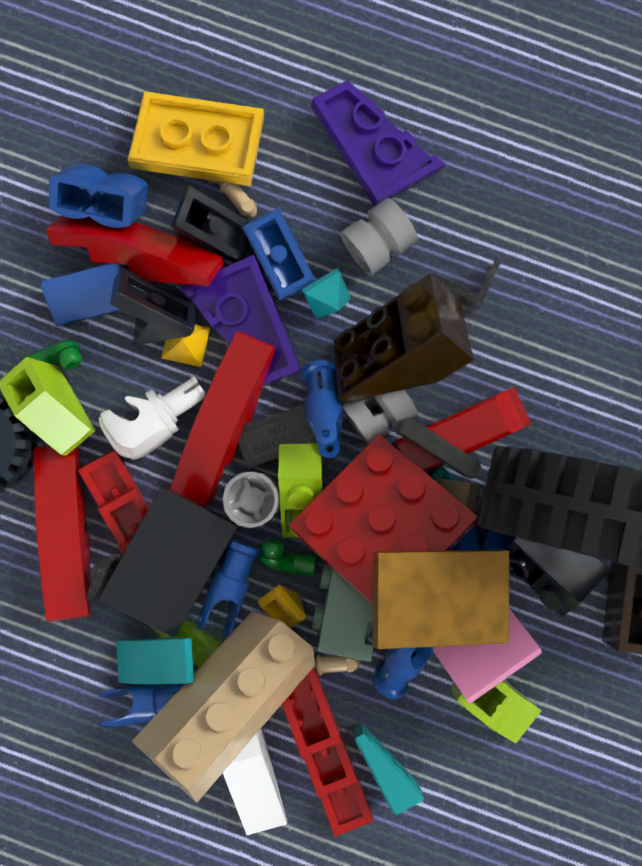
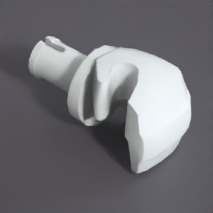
[98,376,206,460]

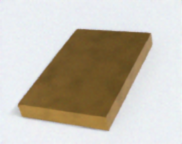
[373,550,509,649]

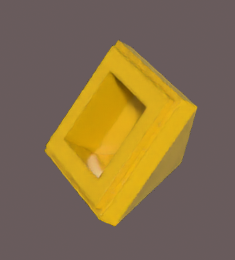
[161,324,211,368]
[257,585,306,629]

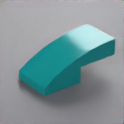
[116,637,194,684]

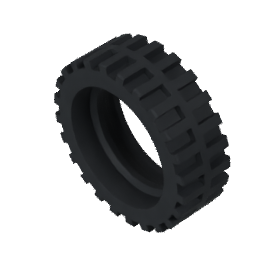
[477,446,642,568]

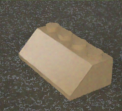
[132,612,315,803]

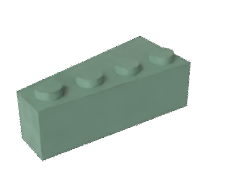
[311,564,373,662]

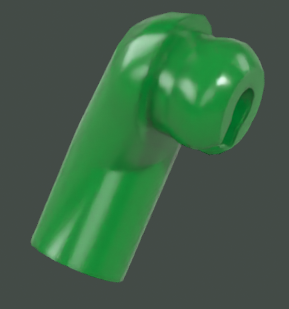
[25,340,82,369]
[260,539,316,577]

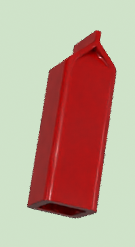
[392,387,531,473]

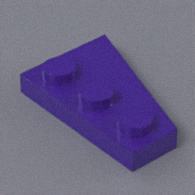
[311,80,445,206]
[179,255,301,386]

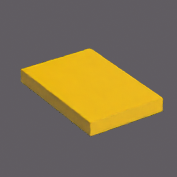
[127,91,264,186]

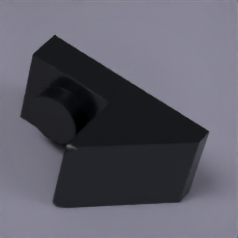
[171,186,250,263]
[110,268,196,345]

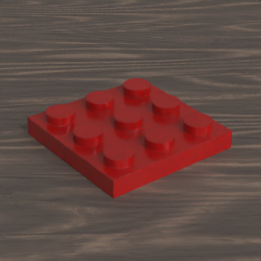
[289,435,478,606]

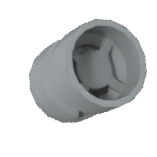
[340,198,418,276]
[342,390,418,446]
[222,472,280,528]

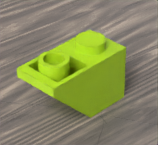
[0,357,96,456]
[278,443,322,538]
[449,680,542,744]

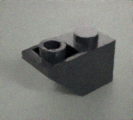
[505,538,609,617]

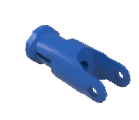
[301,360,344,459]
[197,538,262,637]
[372,647,434,699]
[99,684,184,727]

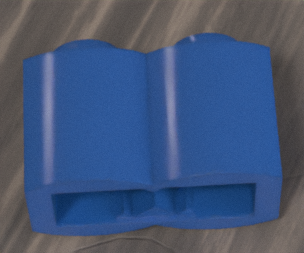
[49,164,148,228]

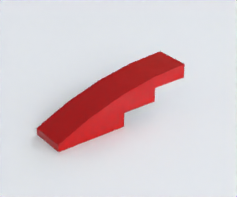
[46,215,224,286]
[170,331,276,507]
[34,446,91,622]
[78,449,198,600]
[282,667,374,837]

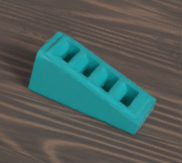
[353,722,424,815]

